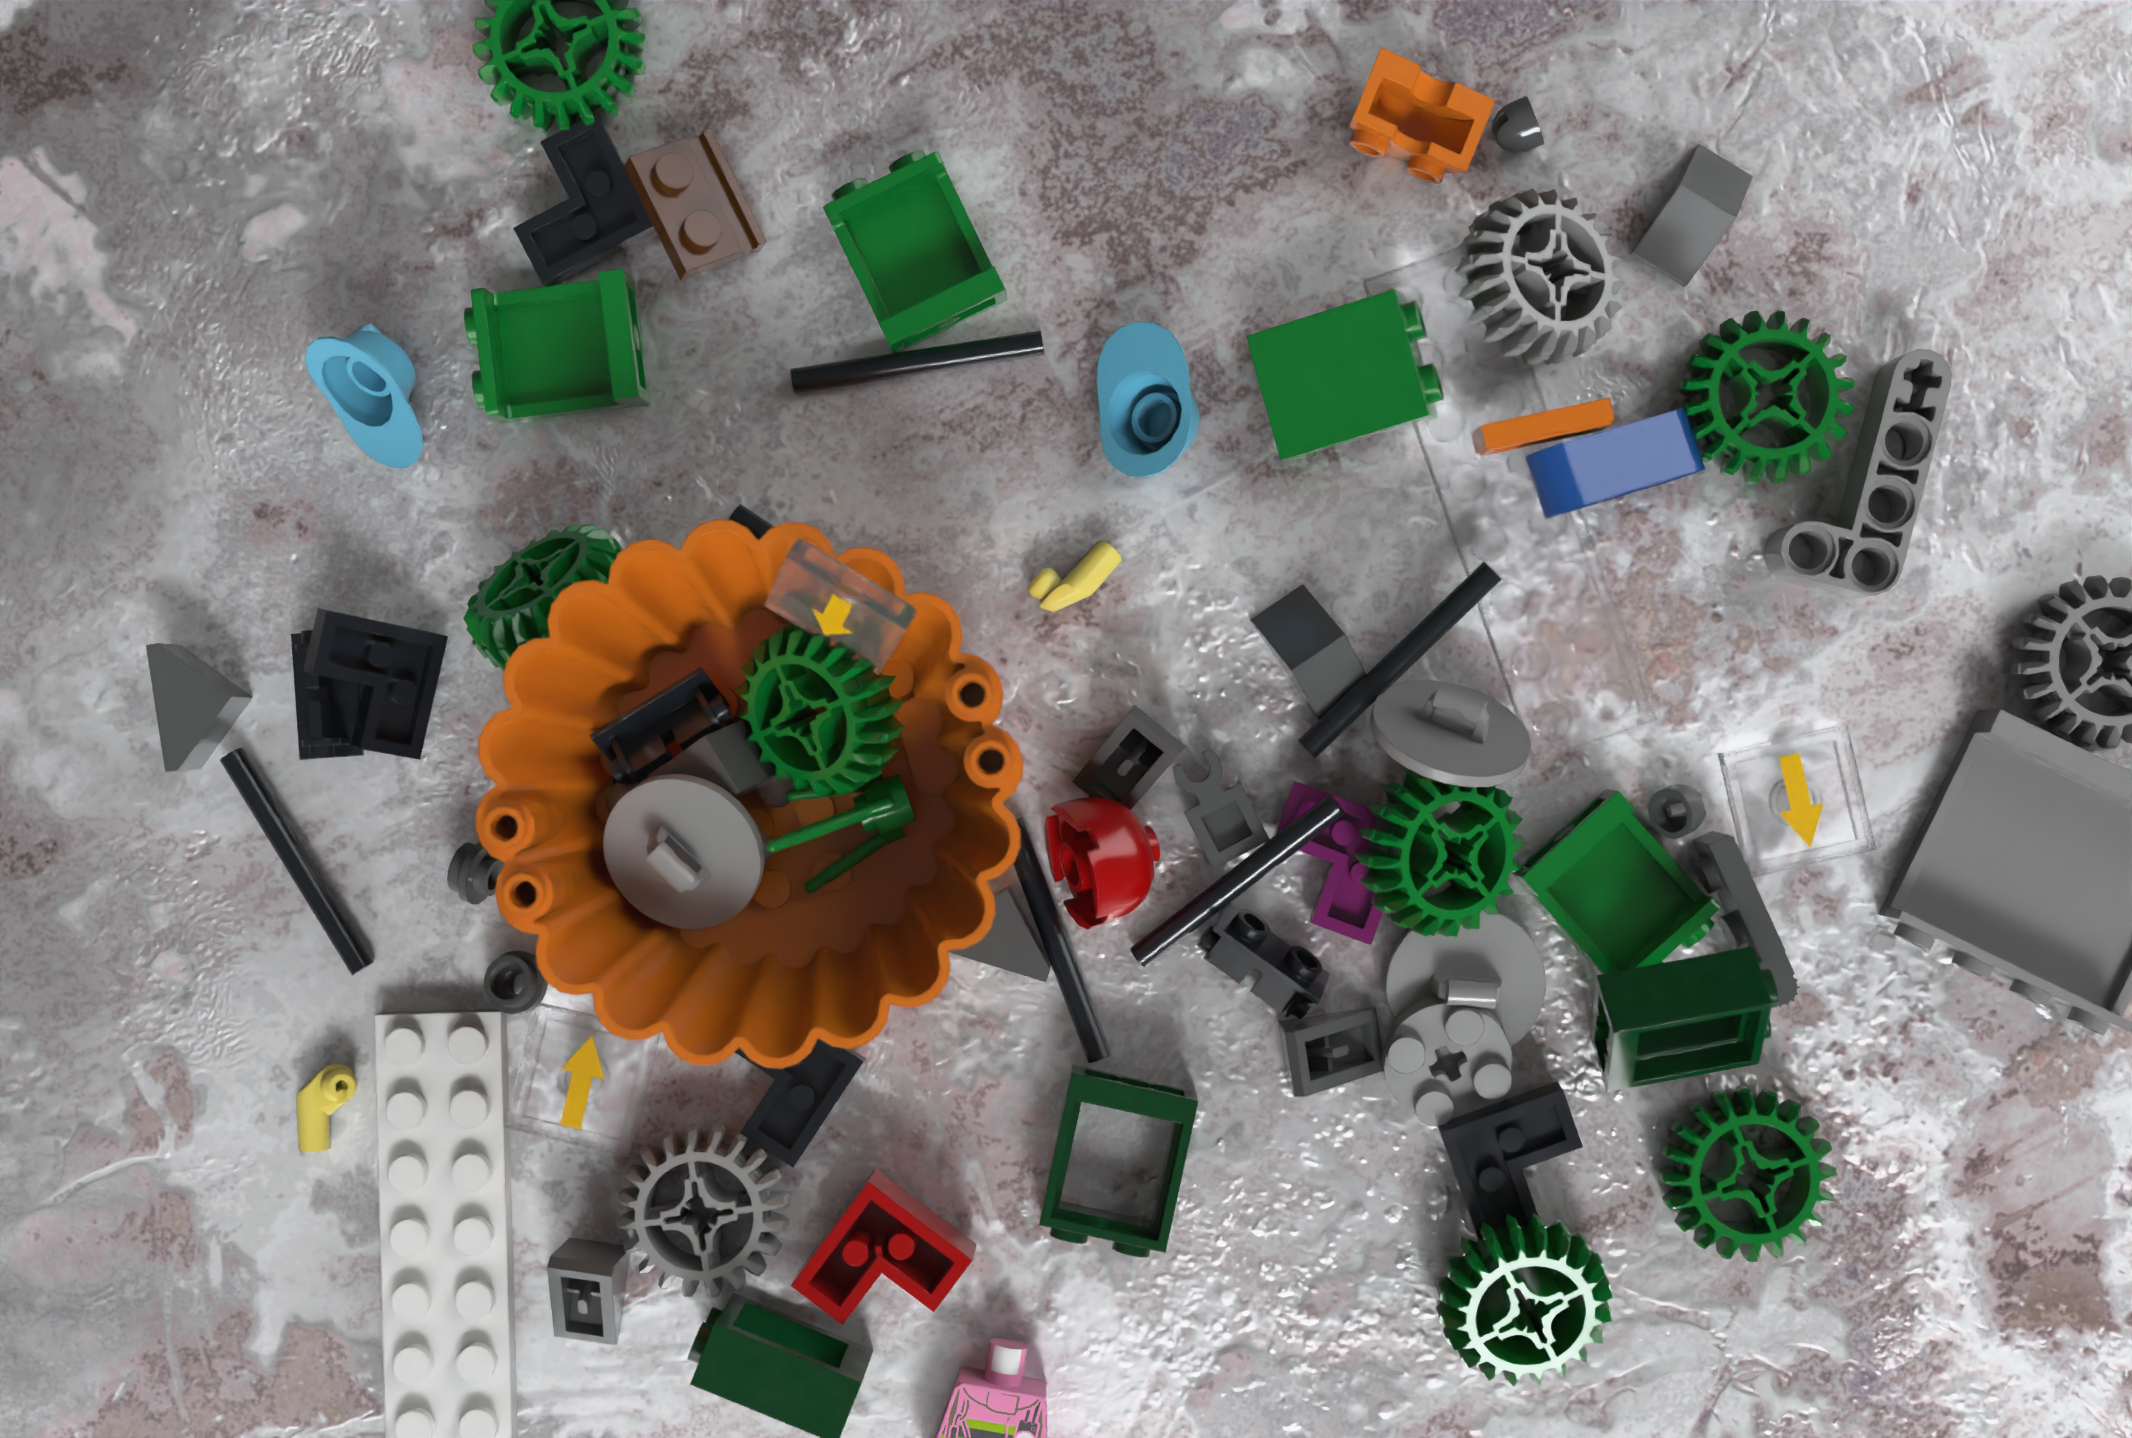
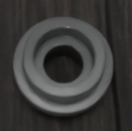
[447,842,505,905]
[484,951,548,1015]

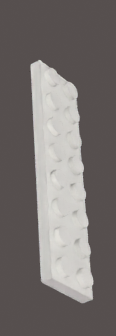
[374,1009,518,1438]

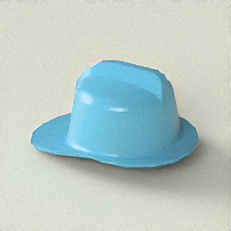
[1097,321,1200,478]
[305,323,423,468]

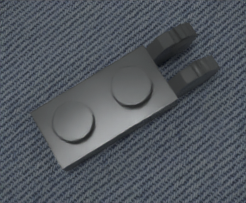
[1692,831,1799,1007]

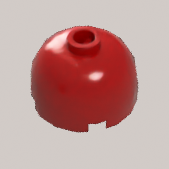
[1045,796,1160,930]

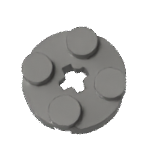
[1381,995,1512,1127]

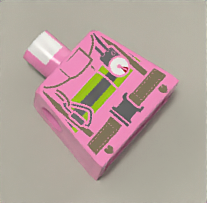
[935,1338,1047,1438]

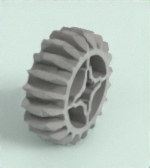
[1454,188,1626,365]
[2009,575,2132,749]
[617,1123,790,1298]

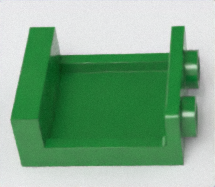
[823,150,1008,353]
[464,269,650,424]
[1246,289,1444,462]
[1511,789,1721,974]

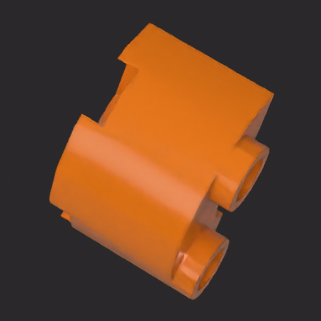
[1349,47,1496,184]

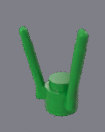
[766,773,917,893]

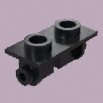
[291,630,364,760]
[590,667,733,785]
[1196,903,1330,1020]

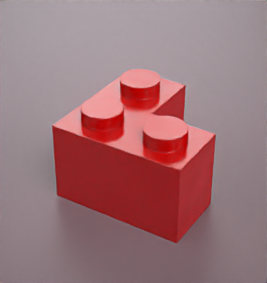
[791,1168,977,1325]

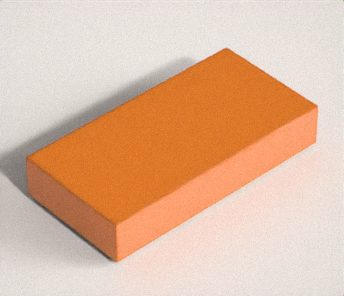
[1471,398,1615,457]

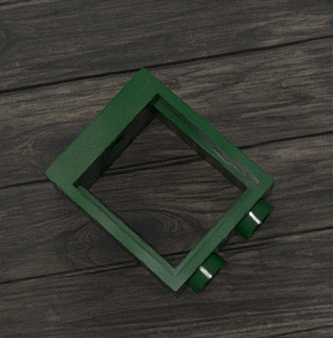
[1590,946,1779,1092]
[1039,1065,1198,1258]
[687,1293,873,1438]

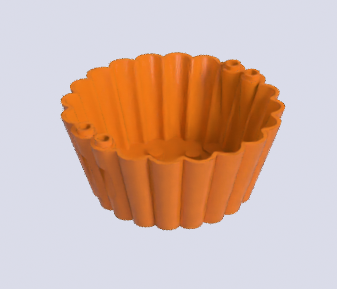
[475,519,1023,1069]

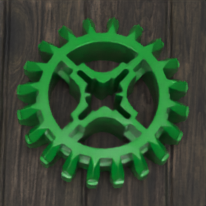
[472,0,648,132]
[1677,310,1855,484]
[463,524,623,671]
[736,620,905,798]
[1355,770,1527,937]
[1658,1086,1838,1262]
[1436,1212,1613,1387]

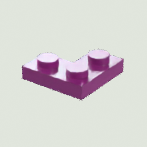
[1272,780,1383,945]

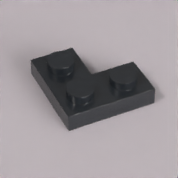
[513,112,656,286]
[304,608,448,760]
[735,1038,866,1168]
[1438,1081,1583,1241]

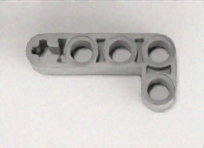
[1764,349,1952,598]

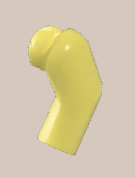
[1028,540,1122,612]
[296,1064,358,1152]

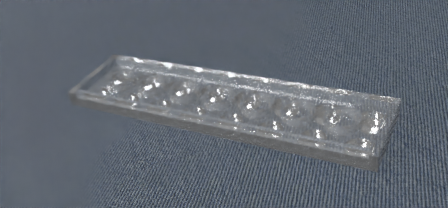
[1363,246,1658,762]

